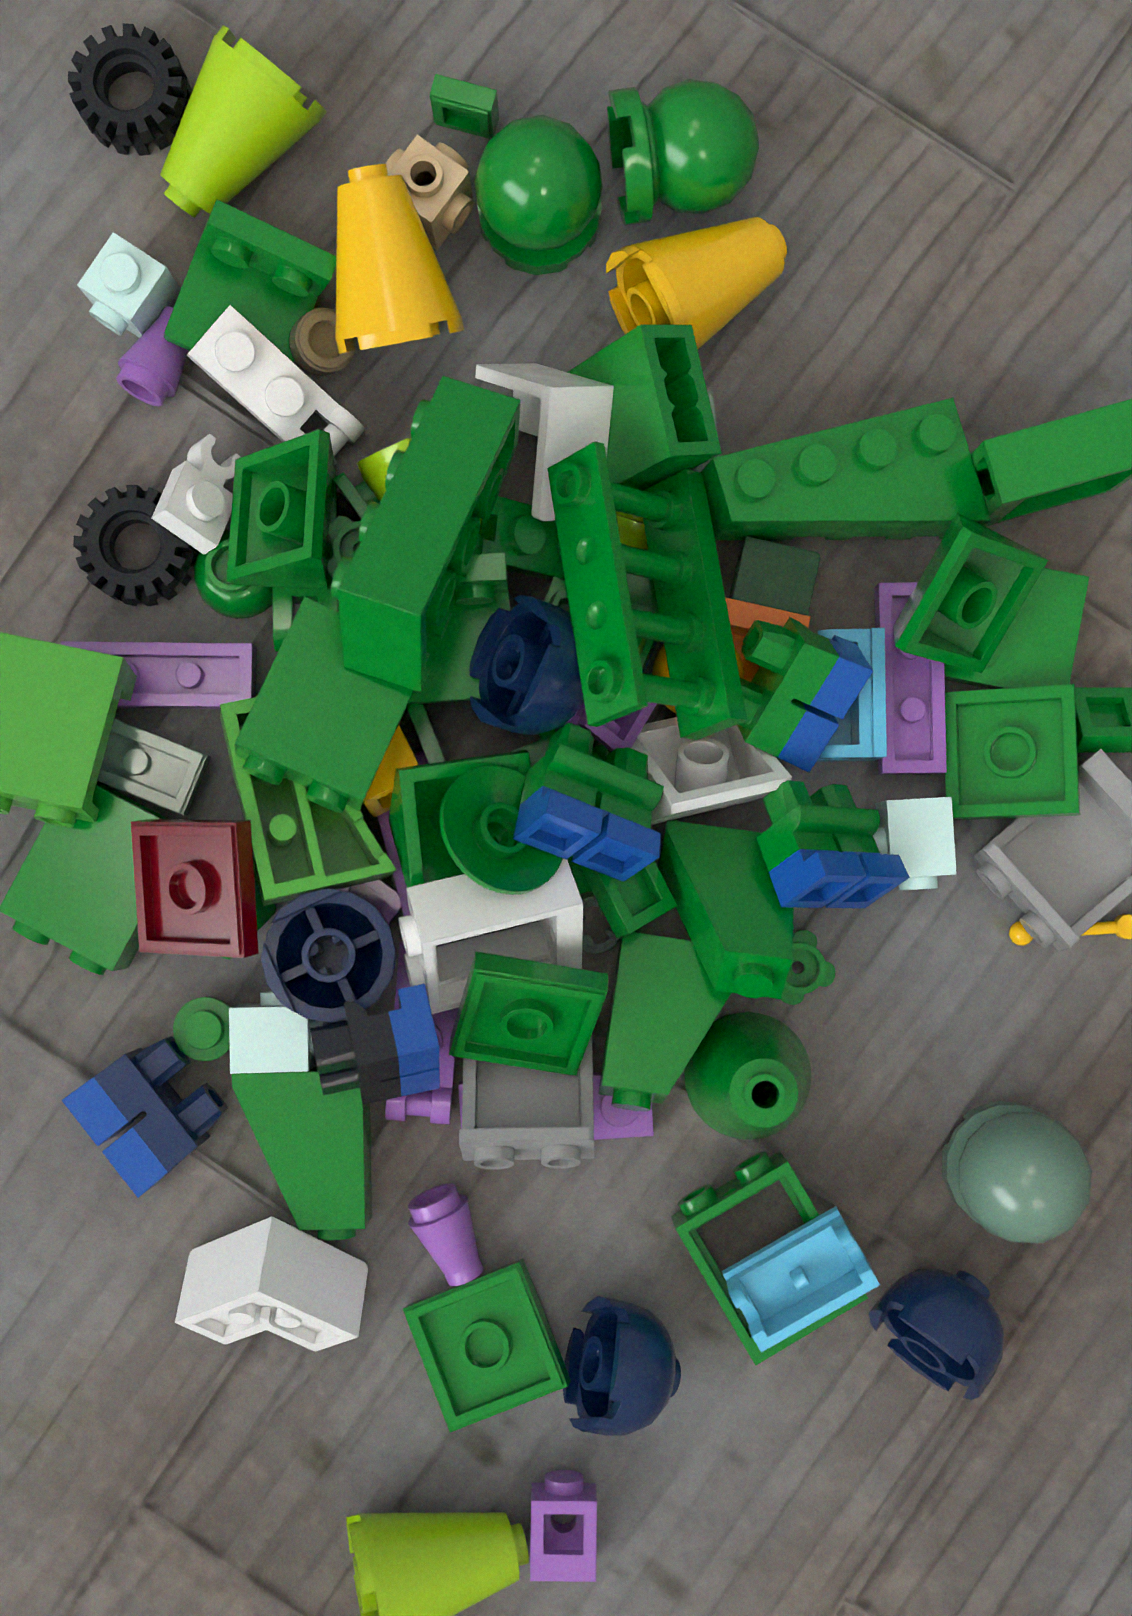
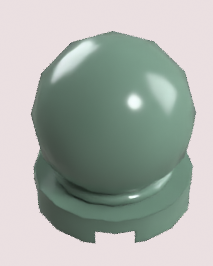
[942,1102,1092,1243]

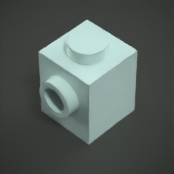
[77,232,181,338]
[873,797,957,890]
[229,991,327,1074]

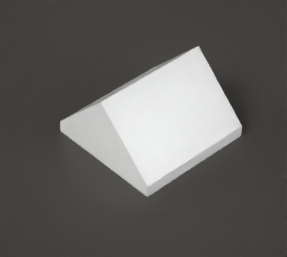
[631,717,792,825]

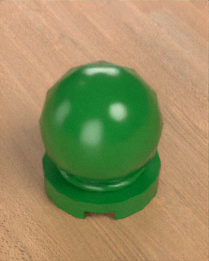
[607,79,759,226]
[474,115,603,275]

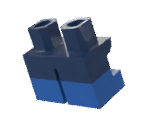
[62,1036,228,1198]

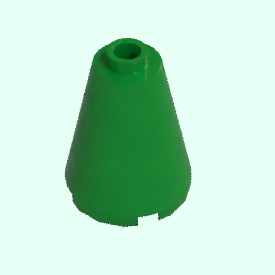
[684,1011,811,1140]

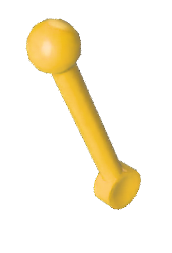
[1009,914,1132,946]

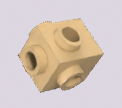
[385,135,474,250]

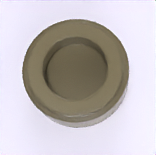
[289,308,356,376]

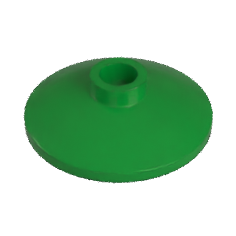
[440,765,563,895]

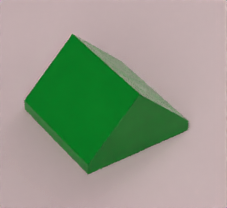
[226,429,336,590]
[893,512,1049,673]
[388,750,531,888]

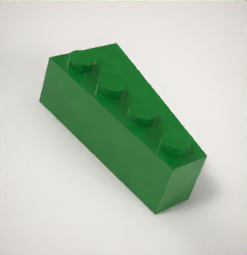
[331,376,521,693]
[701,398,991,540]

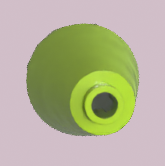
[160,25,327,218]
[346,1512,529,1616]

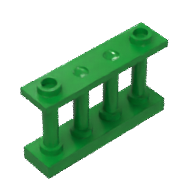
[547,441,748,740]

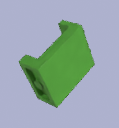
[0,632,137,828]

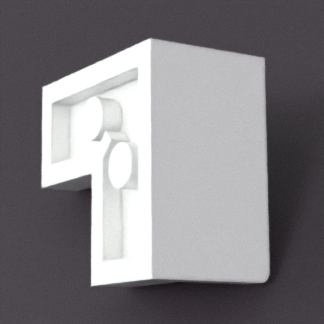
[475,363,614,521]
[175,1216,368,1352]

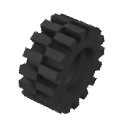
[68,23,192,156]
[73,485,197,606]

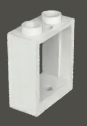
[399,859,583,1014]

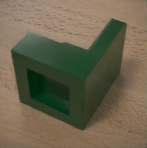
[729,536,820,616]

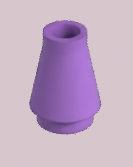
[116,306,188,406]
[408,1183,484,1286]

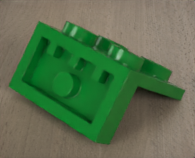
[164,200,336,362]
[408,553,510,705]

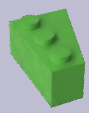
[220,697,396,906]

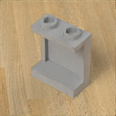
[973,749,1132,952]
[459,1035,594,1169]

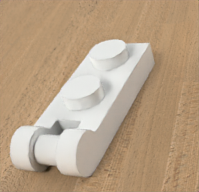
[187,305,366,465]

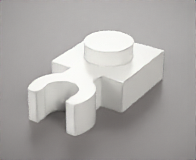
[152,434,241,555]

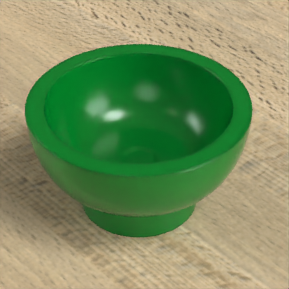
[194,529,273,619]

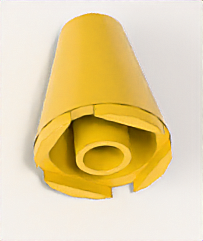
[335,164,464,354]
[606,217,787,349]

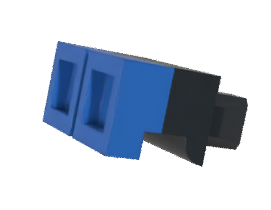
[310,983,440,1105]

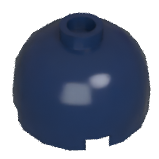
[469,595,584,735]
[261,888,397,1023]
[869,1269,1004,1400]
[563,1296,681,1436]

